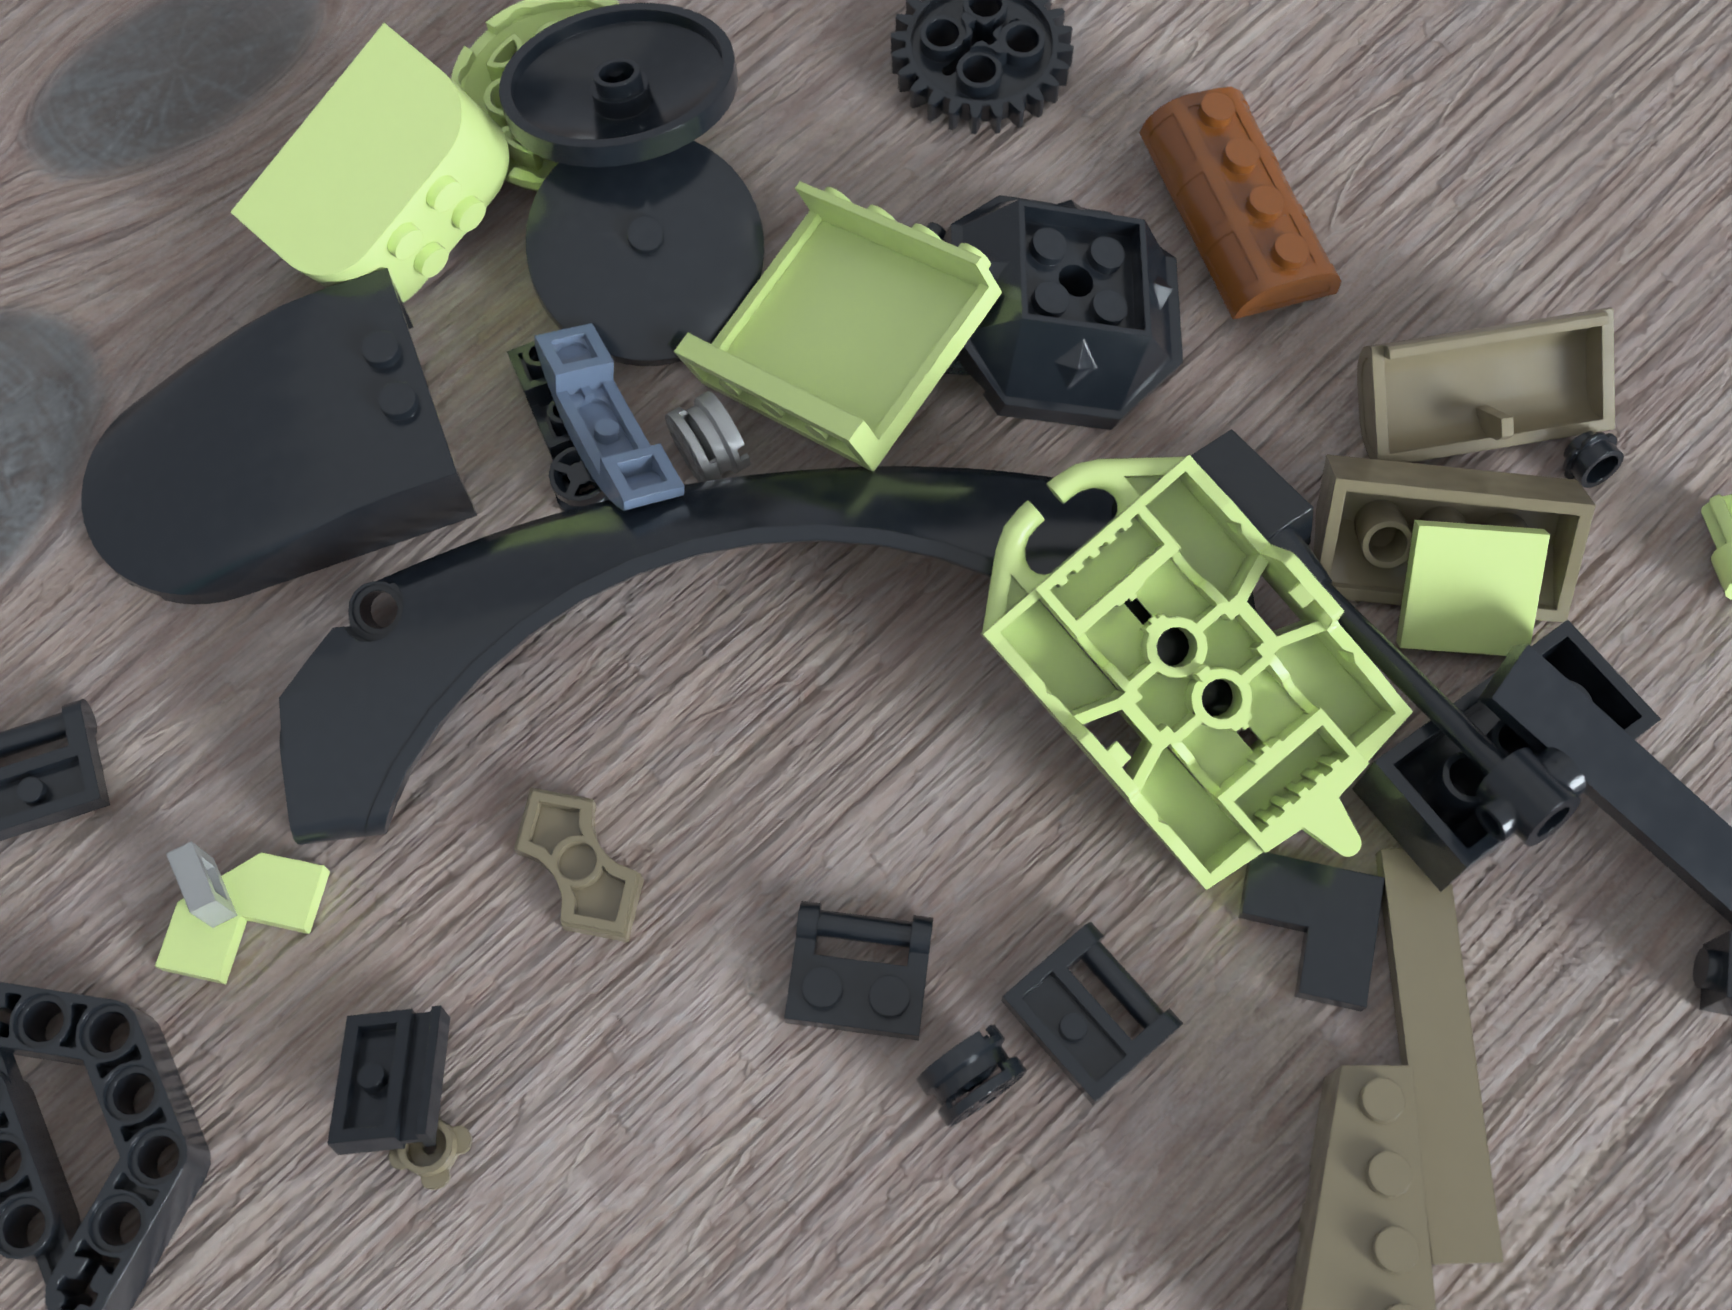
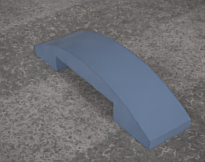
[534,323,685,511]

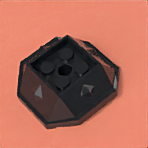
[944,195,1183,430]

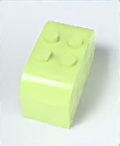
[230,23,509,302]

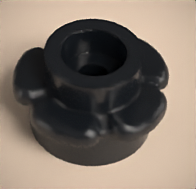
[1563,431,1624,488]

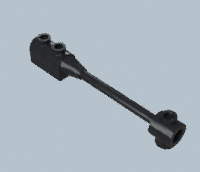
[1191,429,1586,847]

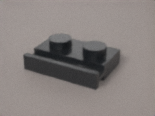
[327,1005,451,1155]

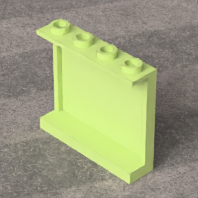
[674,181,1002,472]

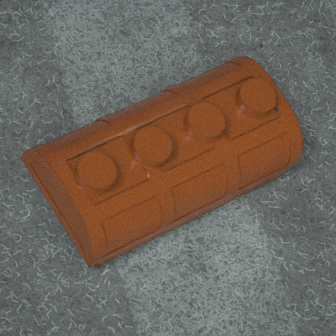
[1139,87,1342,320]

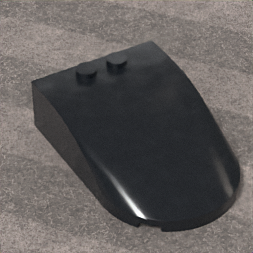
[81,268,477,605]

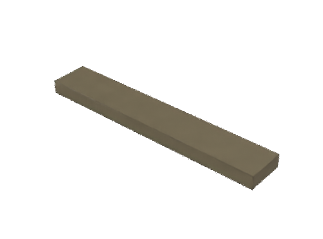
[1375,848,1504,1265]

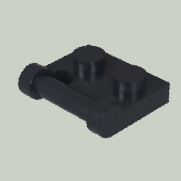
[0,699,110,841]
[784,901,934,1041]
[1001,921,1184,1105]

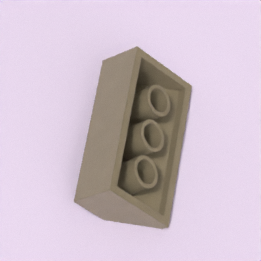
[1314,454,1596,623]

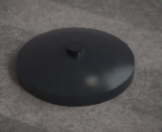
[499,3,738,167]
[525,141,764,366]

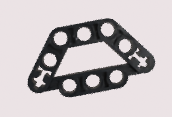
[0,982,211,1310]

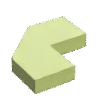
[155,852,330,985]

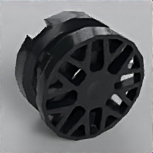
[916,1024,1027,1128]

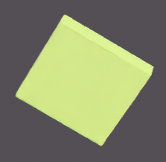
[1396,520,1550,656]

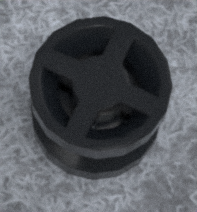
[549,446,609,512]

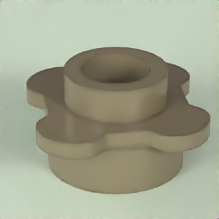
[389,1115,472,1190]

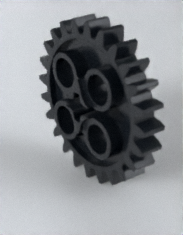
[891,0,1074,134]

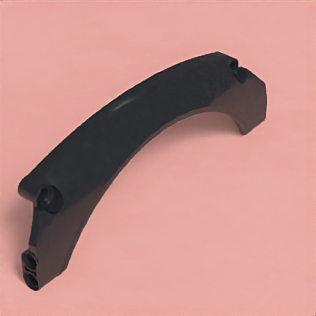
[279,466,1258,845]

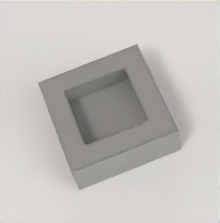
[166,841,238,928]

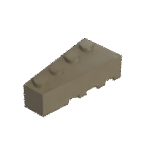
[1286,1065,1436,1310]

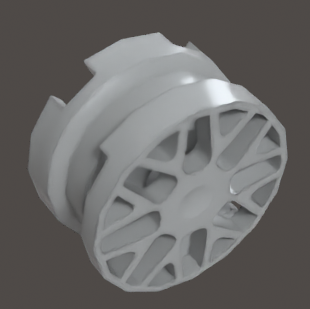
[665,391,751,482]

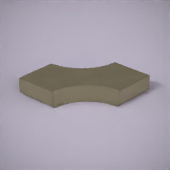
[514,787,644,943]

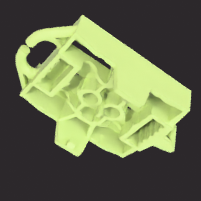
[980,455,1413,890]

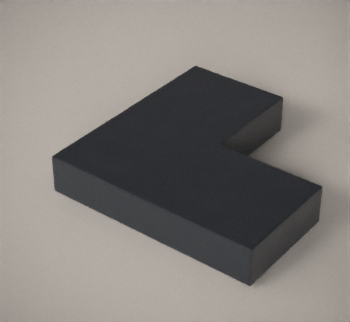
[1238,852,1384,1011]

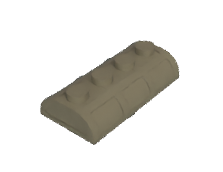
[1357,307,1615,463]

